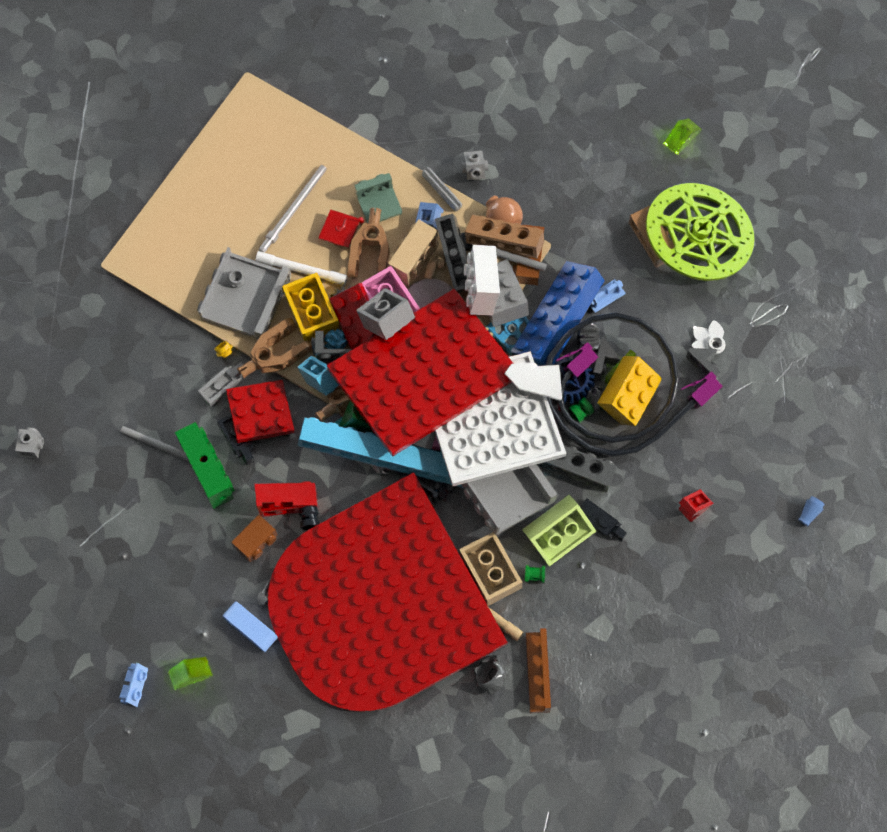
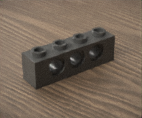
[435,213,467,293]
[536,445,617,492]

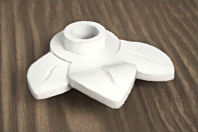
[692,320,725,354]

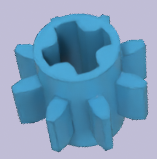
[324,329,348,349]

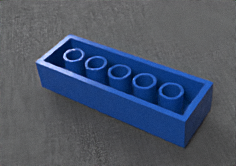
[511,261,605,366]

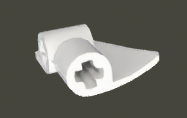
[505,363,562,401]

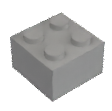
[356,288,415,340]

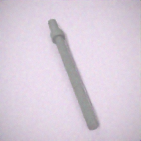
[258,165,327,253]

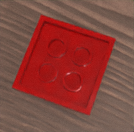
[226,380,294,443]

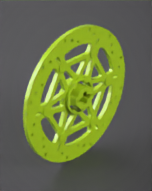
[646,183,754,281]

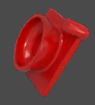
[318,209,364,248]

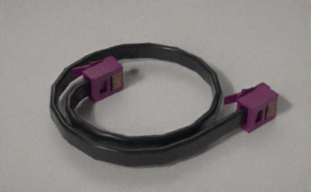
[545,313,723,457]

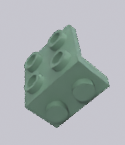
[355,173,402,223]

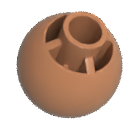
[486,196,523,225]

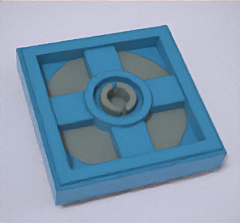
[486,316,529,356]

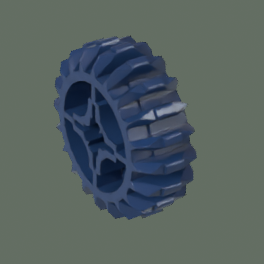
[554,355,595,405]

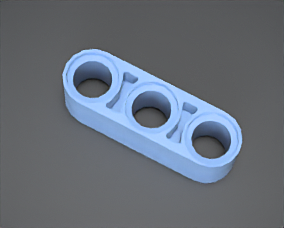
[222,601,278,653]

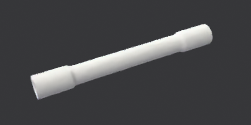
[255,251,348,286]

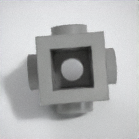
[462,151,488,180]
[14,427,44,459]

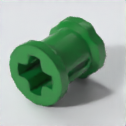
[525,565,545,583]

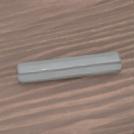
[422,167,462,211]

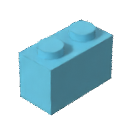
[297,355,339,395]

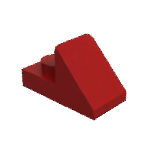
[679,489,714,522]

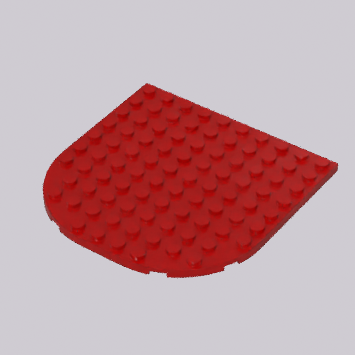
[268,473,508,712]

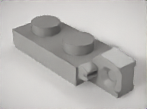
[198,362,243,407]

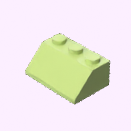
[522,495,596,566]

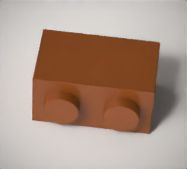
[231,515,277,562]

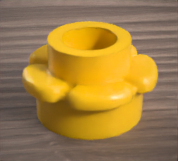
[215,341,233,358]

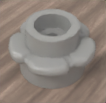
[228,269,246,287]

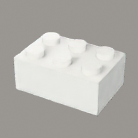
[464,245,500,315]

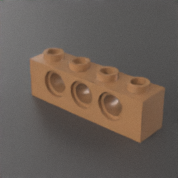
[465,215,544,259]

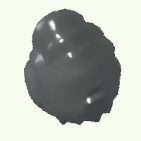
[473,655,506,694]

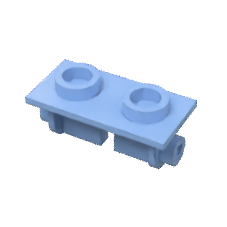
[590,279,626,313]
[119,663,148,707]

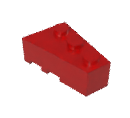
[255,481,319,517]

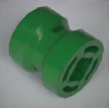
[568,397,594,423]

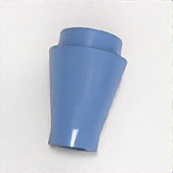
[798,496,825,526]

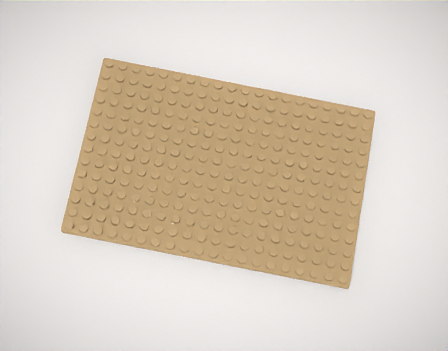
[101,72,551,446]

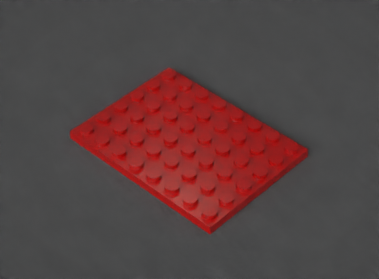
[327,288,514,457]

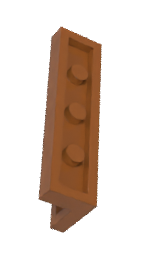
[526,628,551,713]

